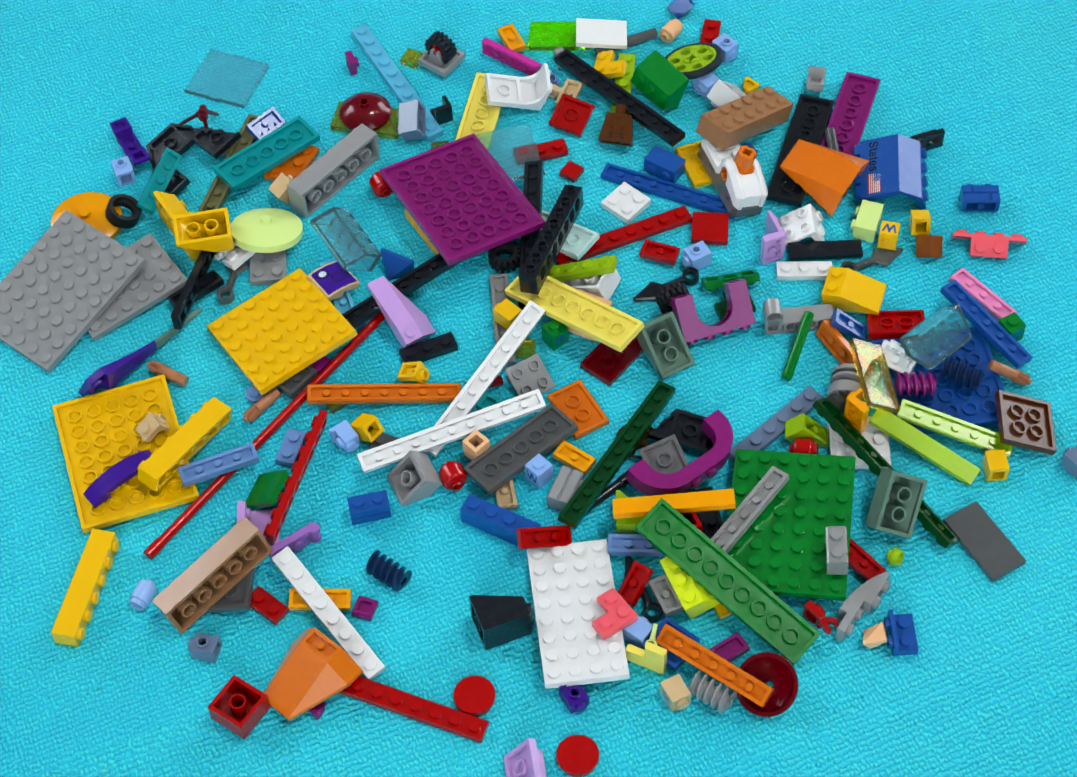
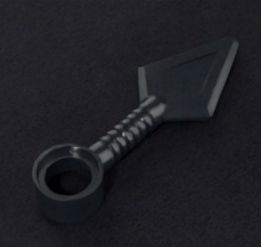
[633,267,699,301]
[625,556,662,623]

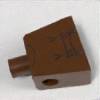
[599,104,633,147]

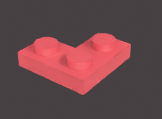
[592,588,638,640]

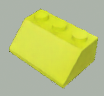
[660,557,720,619]

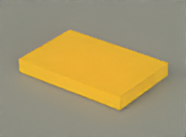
[675,141,713,189]

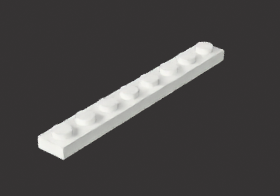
[272,546,386,680]

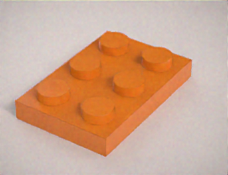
[263,145,320,182]

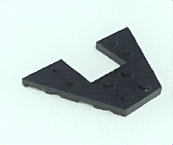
[146,123,242,195]

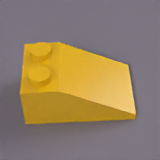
[172,207,234,252]
[821,266,887,315]

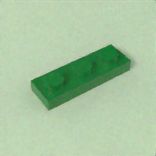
[701,269,760,291]

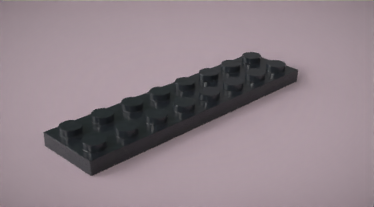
[766,94,834,207]

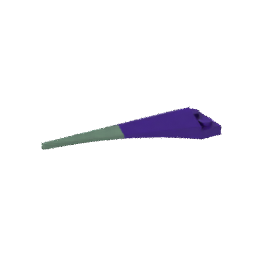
[78,308,202,397]

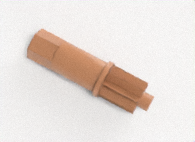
[147,360,189,387]
[987,360,1032,386]
[242,388,281,423]

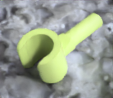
[645,623,658,646]

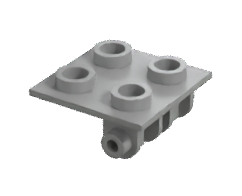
[505,353,556,396]

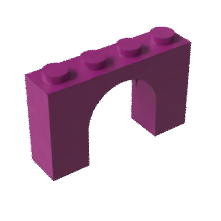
[670,278,756,345]

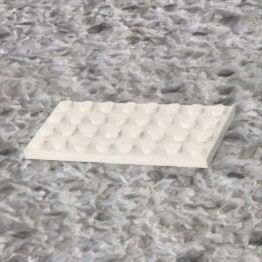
[526,539,629,689]

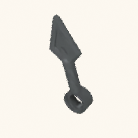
[840,248,903,271]
[217,261,248,305]

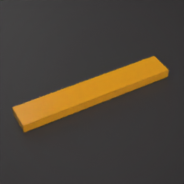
[612,489,736,519]

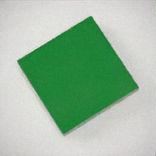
[246,470,289,510]

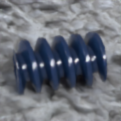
[940,356,985,390]
[366,550,412,592]

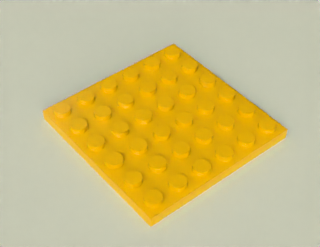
[206,268,357,395]

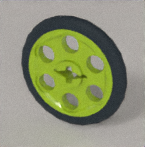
[665,43,724,80]

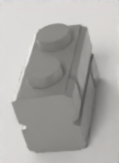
[547,466,584,511]
[825,526,848,575]

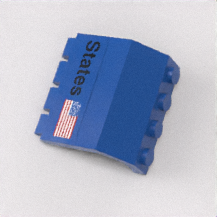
[853,134,929,210]

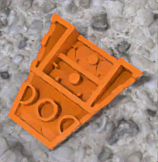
[780,139,870,217]

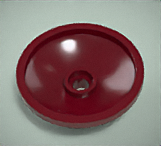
[339,92,391,131]
[737,652,799,717]

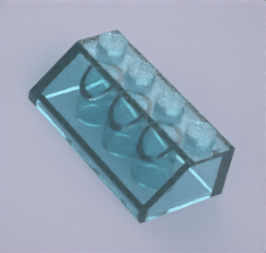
[310,207,382,272]
[899,304,973,370]

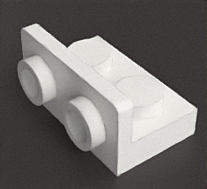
[874,339,921,377]

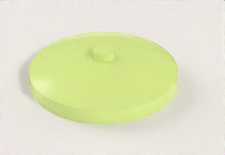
[231,208,303,253]

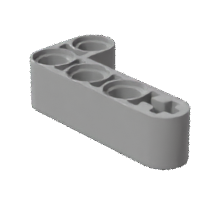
[762,298,835,335]

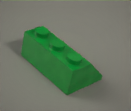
[631,50,689,111]

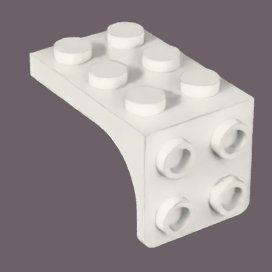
[484,63,553,111]

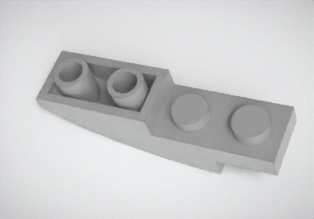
[835,572,891,642]

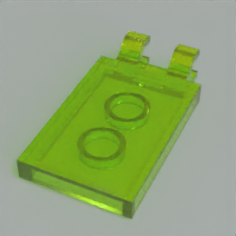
[527,22,591,51]

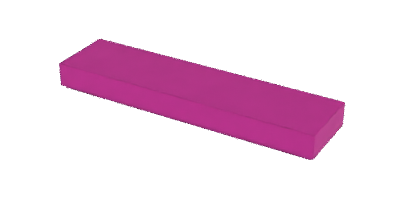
[482,37,541,76]

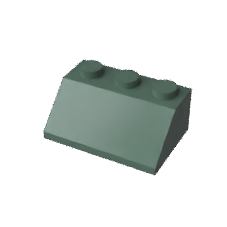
[865,467,928,539]

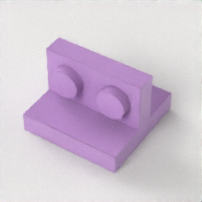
[503,738,547,777]

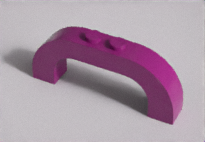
[626,409,733,496]

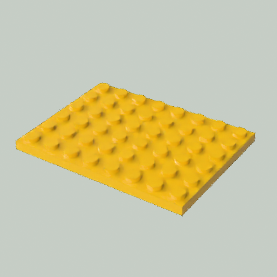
[52,374,199,533]

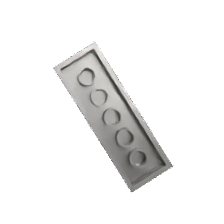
[287,124,380,219]

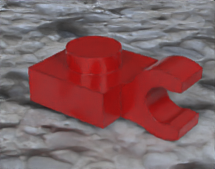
[803,600,839,635]

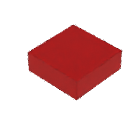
[560,160,584,183]

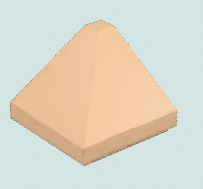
[863,622,888,649]

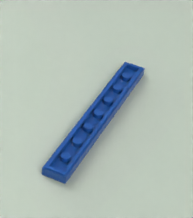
[601,163,735,220]

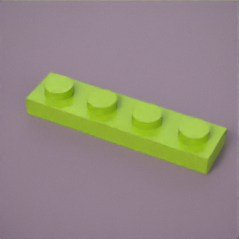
[548,255,618,282]

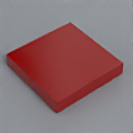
[549,94,595,137]
[691,212,729,245]

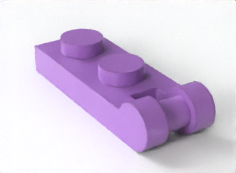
[269,522,322,565]

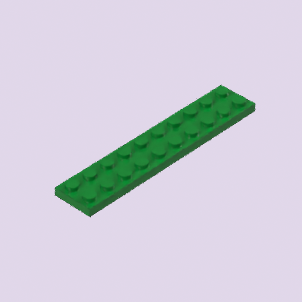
[635,498,821,666]

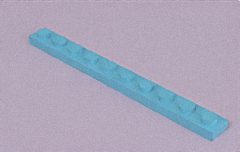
[351,24,444,142]

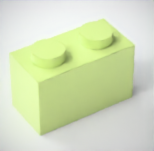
[850,199,884,242]

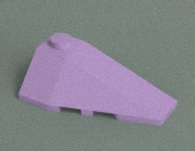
[367,276,436,348]

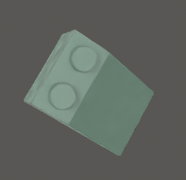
[636,311,695,379]

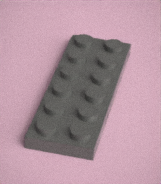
[463,403,578,495]

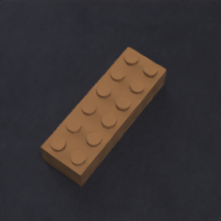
[696,86,793,151]
[152,517,273,634]

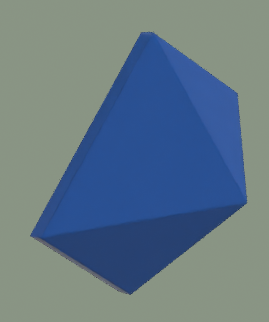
[380,248,415,281]

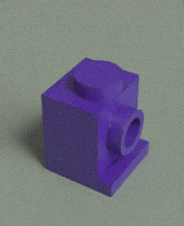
[559,685,589,714]

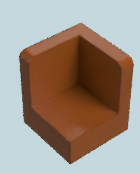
[916,235,943,258]

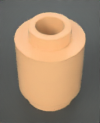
[659,19,683,43]

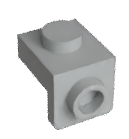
[806,66,826,92]

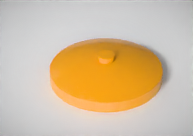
[51,192,123,240]

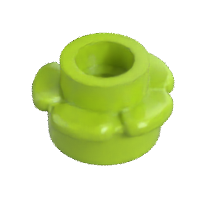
[887,547,904,566]

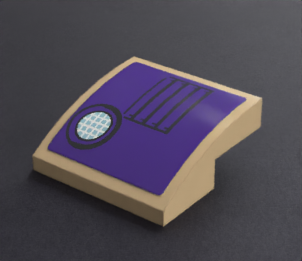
[307,260,360,301]

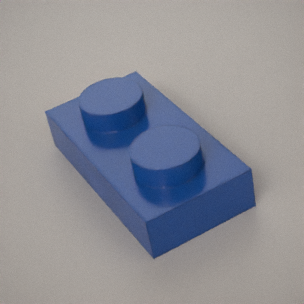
[831,308,867,344]

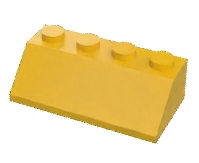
[153,191,201,261]

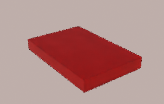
[866,310,927,339]

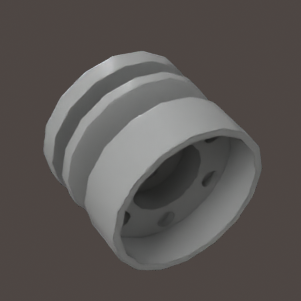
[826,363,872,413]

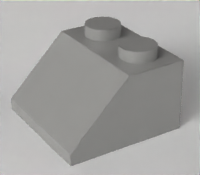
[387,450,442,506]

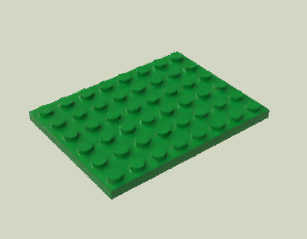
[728,449,856,601]

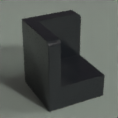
[430,95,453,125]

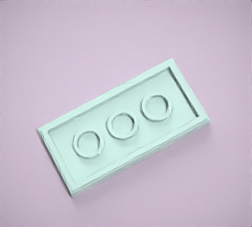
[541,210,600,261]

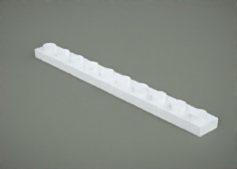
[426,300,546,458]
[357,389,546,474]

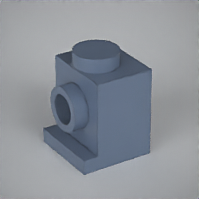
[188,632,223,663]

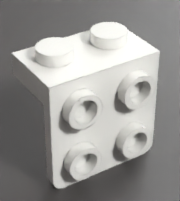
[779,204,826,246]

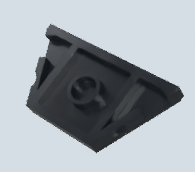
[648,409,713,455]

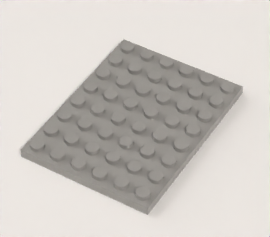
[0,210,147,373]

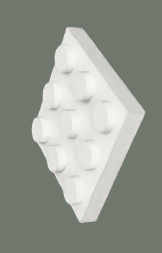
[828,416,891,469]

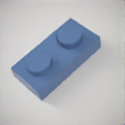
[275,428,306,467]

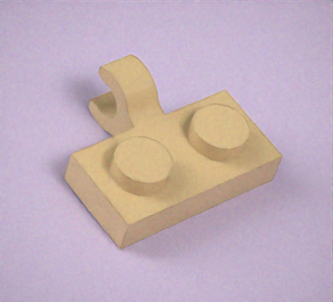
[548,78,583,107]

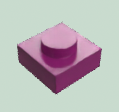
[345,51,359,76]

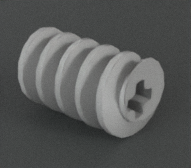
[689,670,737,713]

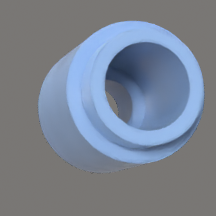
[129,579,157,611]

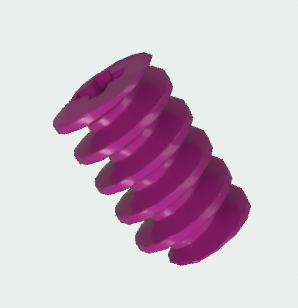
[895,371,937,397]

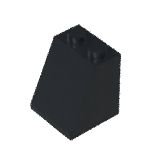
[469,595,534,650]

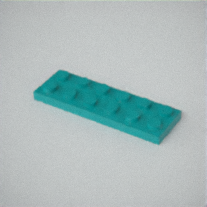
[213,116,320,192]

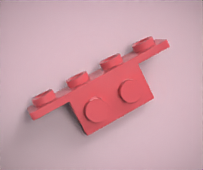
[951,230,1028,259]

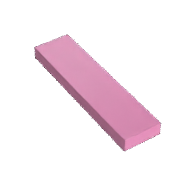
[949,268,1018,321]

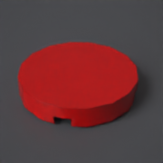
[454,676,495,716]
[556,735,599,777]

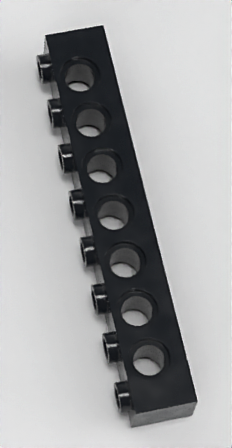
[518,185,584,294]

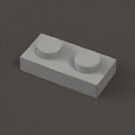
[648,574,684,617]

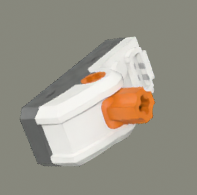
[698,139,768,218]

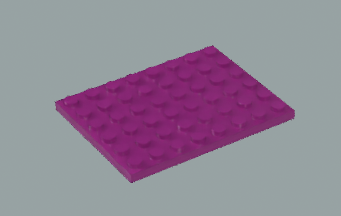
[380,133,545,266]

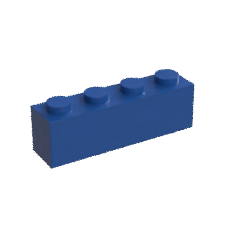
[460,494,541,550]

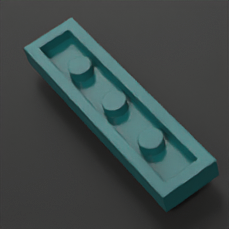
[136,147,182,215]

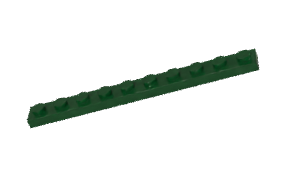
[558,381,676,529]
[812,398,960,549]

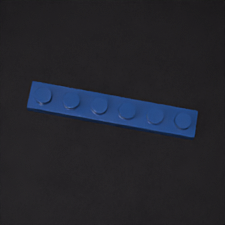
[940,280,1032,369]

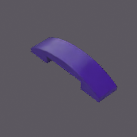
[109,117,151,166]
[83,450,151,508]

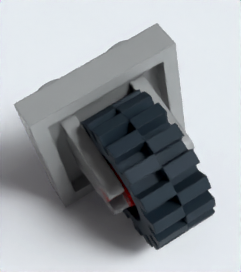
[418,31,466,78]

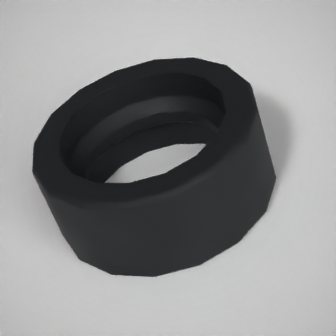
[105,194,142,229]

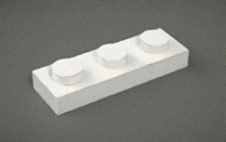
[776,261,832,281]

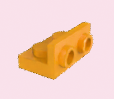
[844,388,869,433]

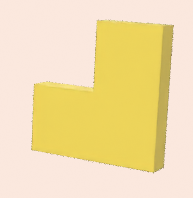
[625,642,667,675]

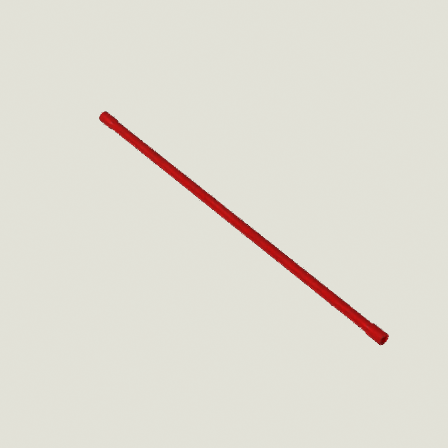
[144,294,410,560]

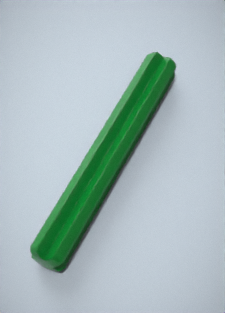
[782,311,814,381]

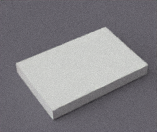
[576,18,627,49]

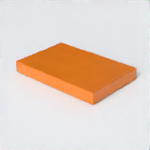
[547,380,609,440]

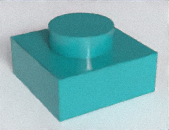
[476,392,503,410]

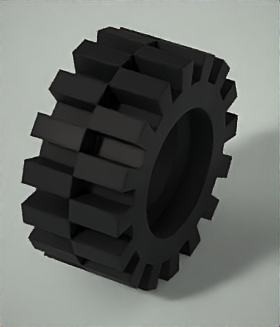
[488,241,520,274]
[655,282,690,314]

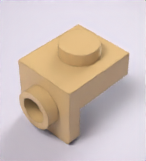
[135,412,171,443]

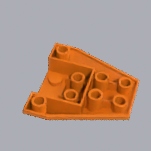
[264,627,363,721]

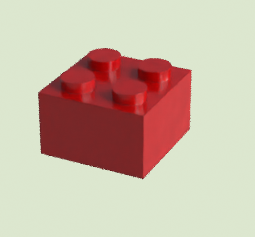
[208,675,271,739]

